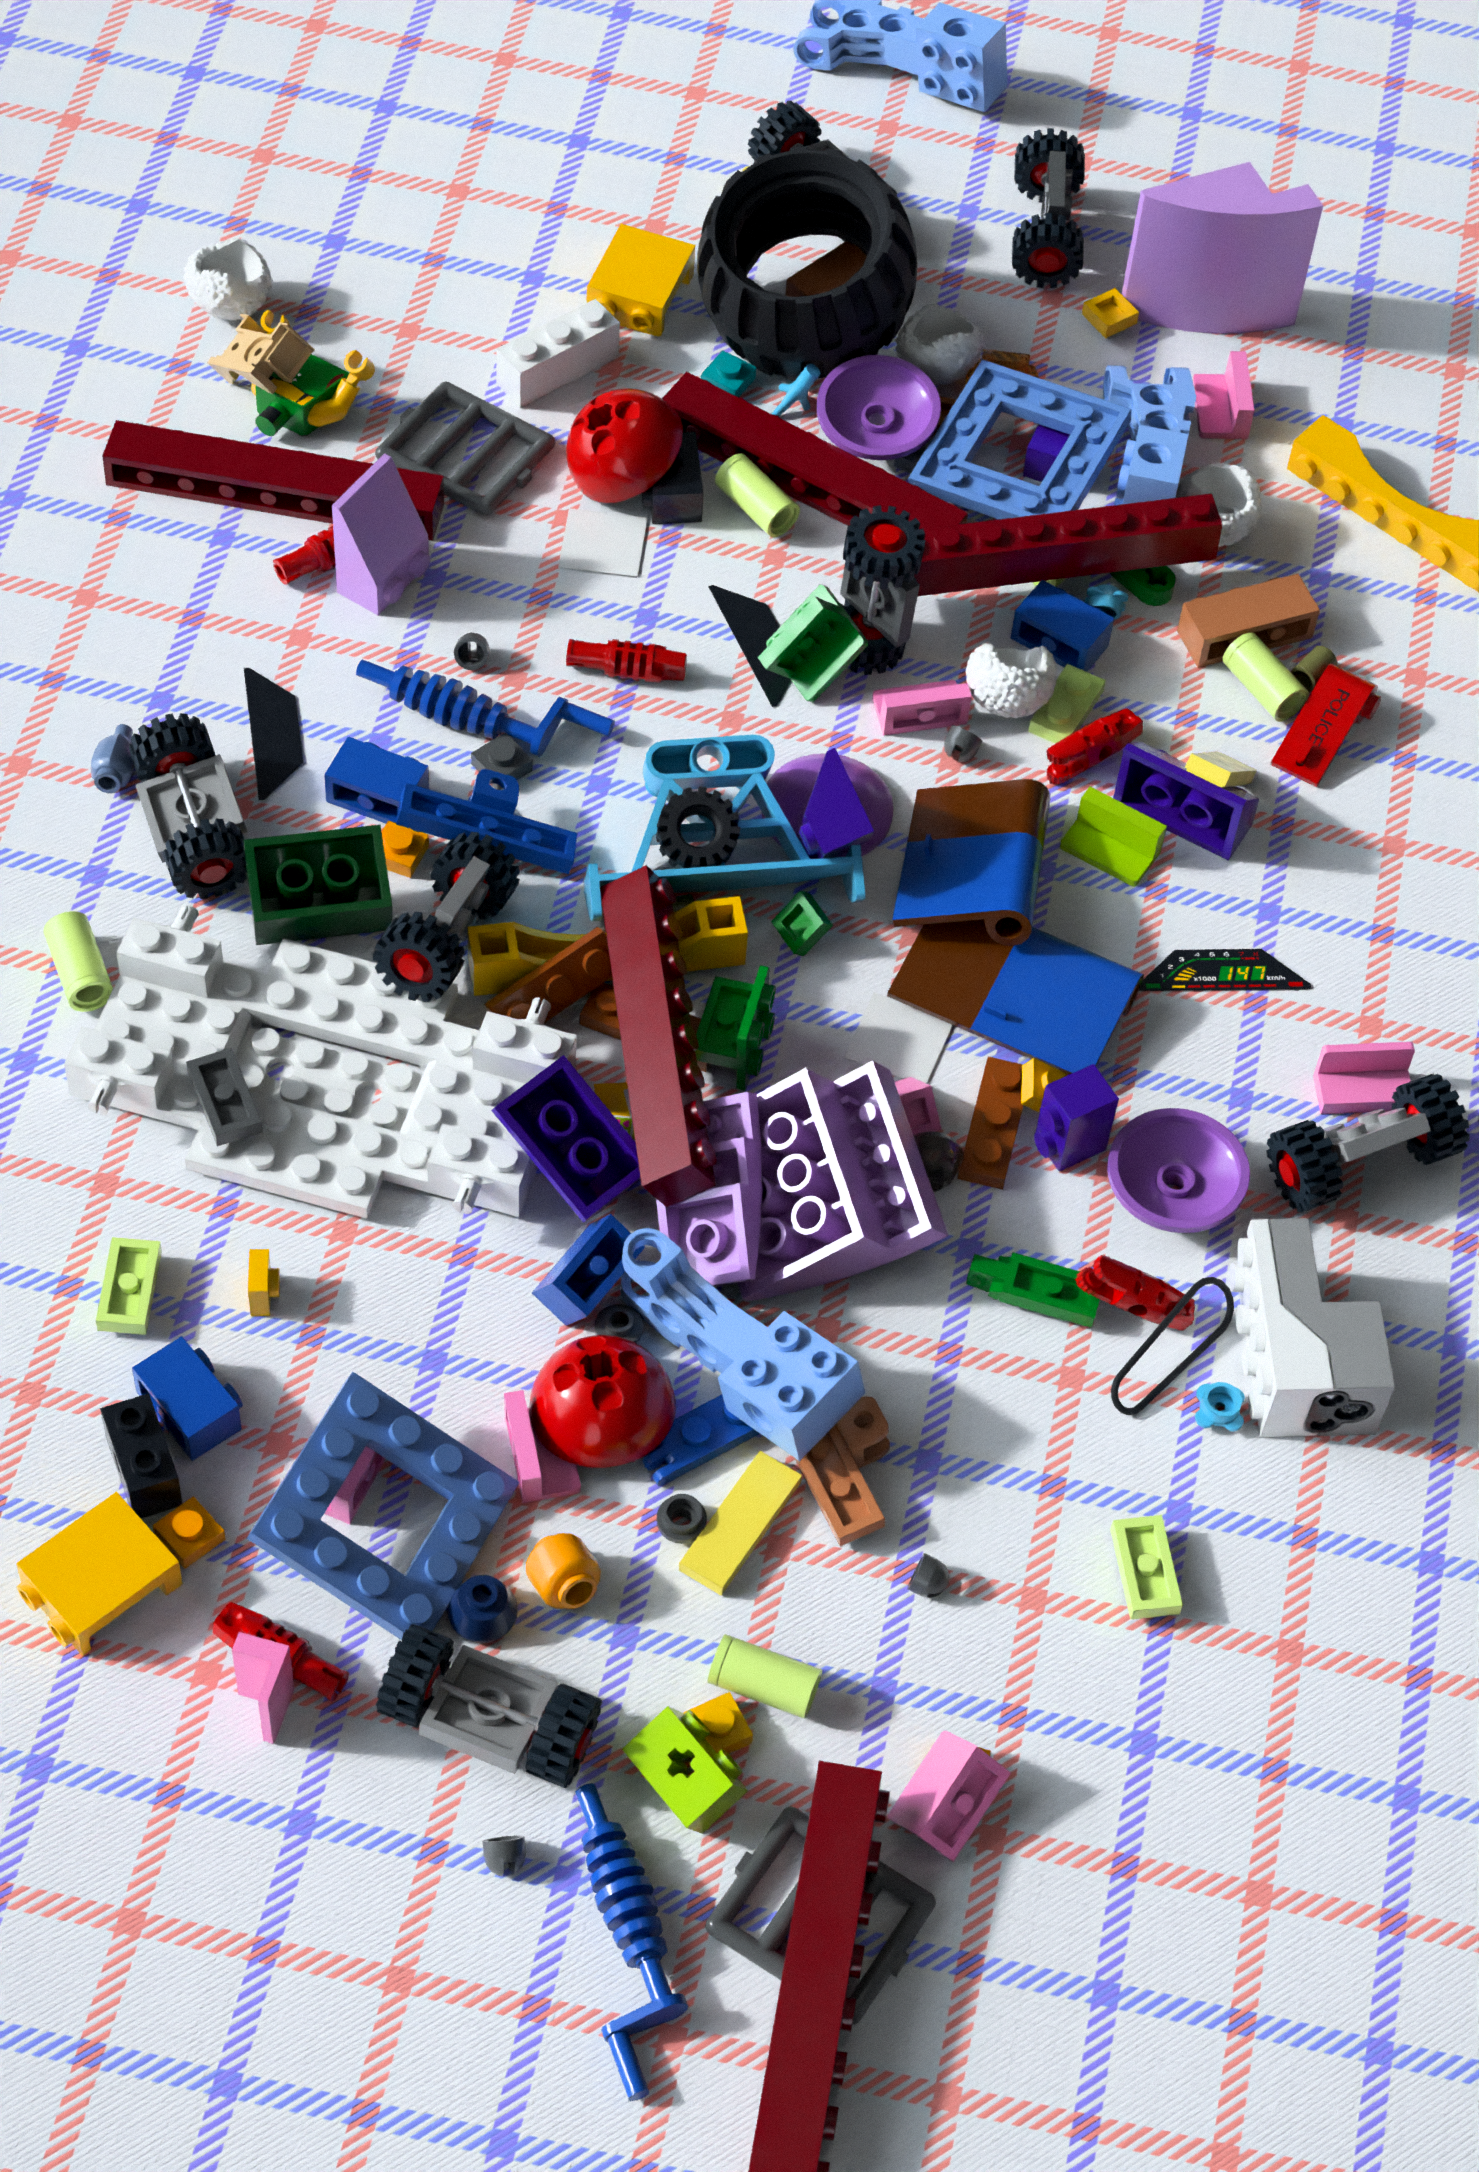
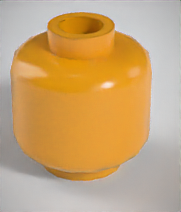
[526,1533,601,1609]

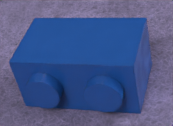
[1010,580,1114,672]
[324,737,429,824]
[532,1214,645,1326]
[132,1336,243,1461]

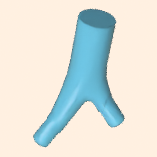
[772,364,821,417]

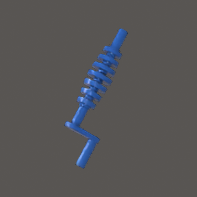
[356,659,615,757]
[575,1783,688,2101]

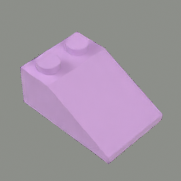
[332,453,430,615]

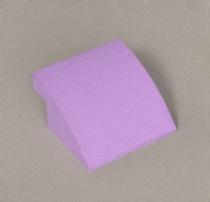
[1122,162,1323,334]
[738,1061,949,1301]

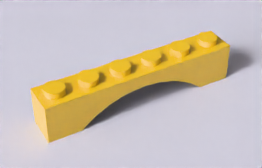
[1287,415,1479,592]
[467,896,748,996]

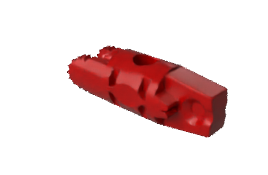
[1047,708,1143,785]
[1075,1255,1195,1331]

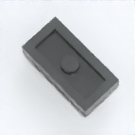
[186,1048,263,1147]

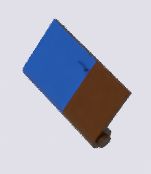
[892,779,1050,946]
[887,919,1144,1075]

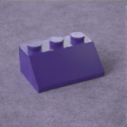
[1113,742,1259,861]
[797,748,874,859]
[491,1055,641,1223]

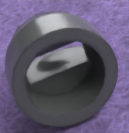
[454,632,490,670]
[944,725,983,762]
[907,1553,949,1598]
[482,1835,526,1876]

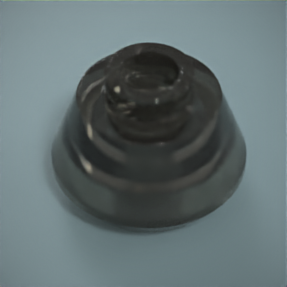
[913,1131,964,1192]

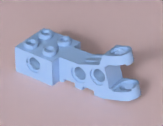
[793,0,1008,112]
[1103,365,1196,505]
[620,1228,865,1461]

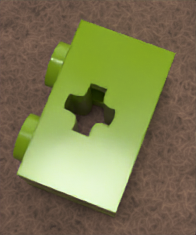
[622,1706,748,1834]

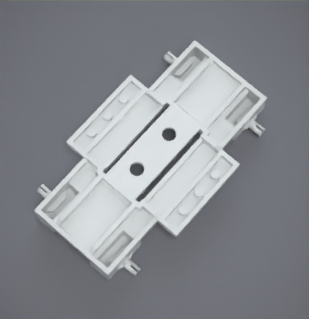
[64,904,577,1219]

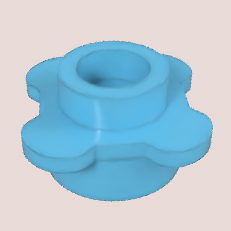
[1084,584,1128,620]
[1195,1382,1245,1432]

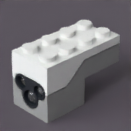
[1230,1218,1395,1437]

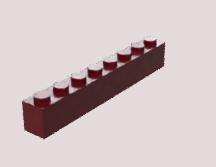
[662,372,968,529]
[102,420,444,541]
[914,494,1223,596]
[600,865,717,1208]
[748,1761,890,2172]

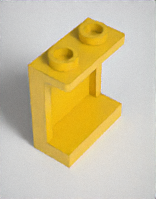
[586,224,696,337]
[16,1491,183,1656]

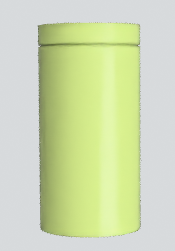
[715,453,800,537]
[1222,632,1309,722]
[43,911,113,1012]
[707,1634,822,1719]

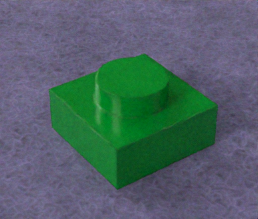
[771,891,833,956]

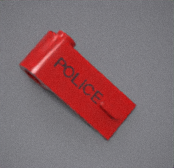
[1271,663,1382,787]

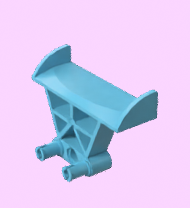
[583,735,866,922]

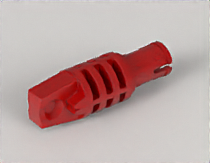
[273,526,336,585]
[566,639,687,683]
[212,1602,349,1702]

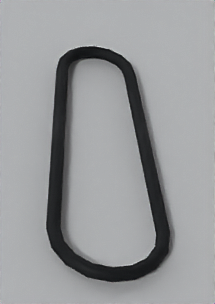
[1111,1277,1234,1415]

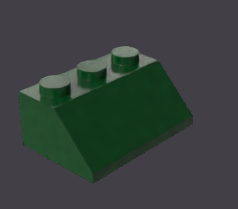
[243,825,393,945]

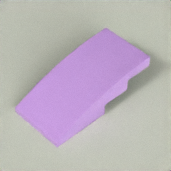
[656,1092,762,1287]

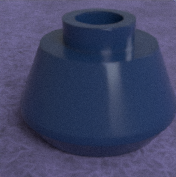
[448,1575,518,1643]

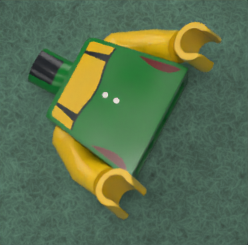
[251,310,375,436]

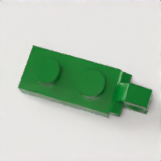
[966,1252,1100,1328]

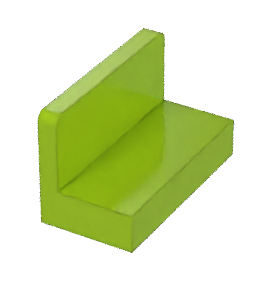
[1060,786,1167,887]

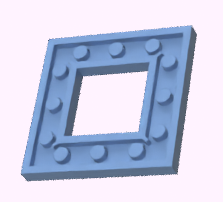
[908,359,1132,519]
[246,1372,520,1640]

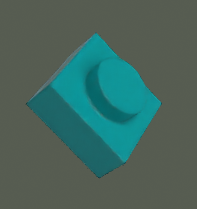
[701,350,757,397]

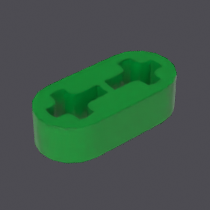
[1110,566,1176,606]

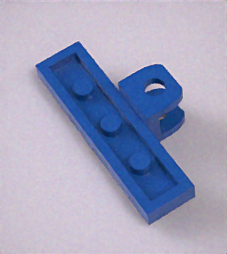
[396,769,577,874]

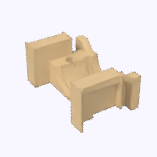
[207,314,315,394]

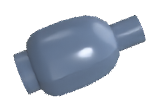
[91,724,135,793]

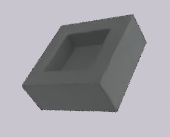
[471,733,533,790]

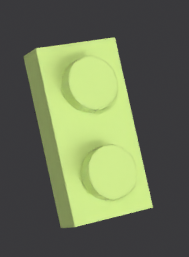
[1028,664,1106,743]
[96,1237,162,1335]
[1110,1515,1183,1620]

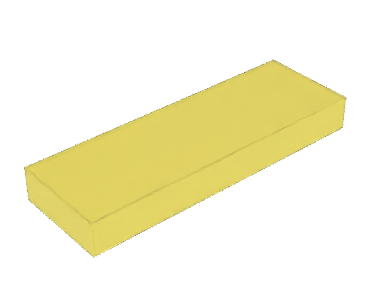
[1185,751,1257,788]
[679,1451,802,1596]

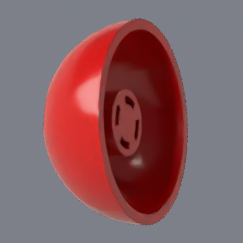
[566,388,683,503]
[529,1335,676,1468]

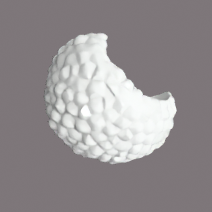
[183,238,273,321]
[895,303,984,385]
[1176,463,1262,547]
[966,643,1057,718]

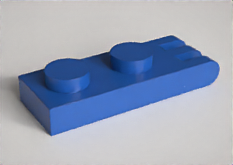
[642,1395,760,1486]

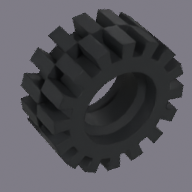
[656,786,740,868]

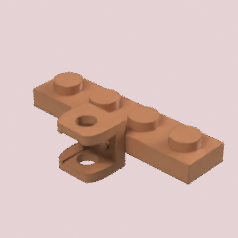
[795,1397,890,1547]

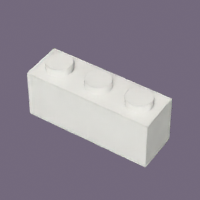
[496,299,620,408]

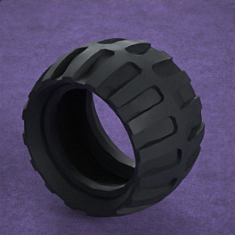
[697,146,917,381]

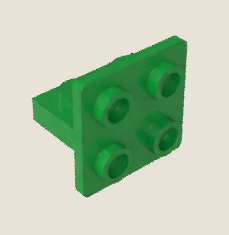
[757,584,868,703]
[695,965,776,1091]

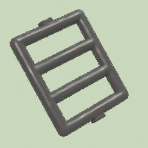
[375,381,556,516]
[705,1807,936,2024]

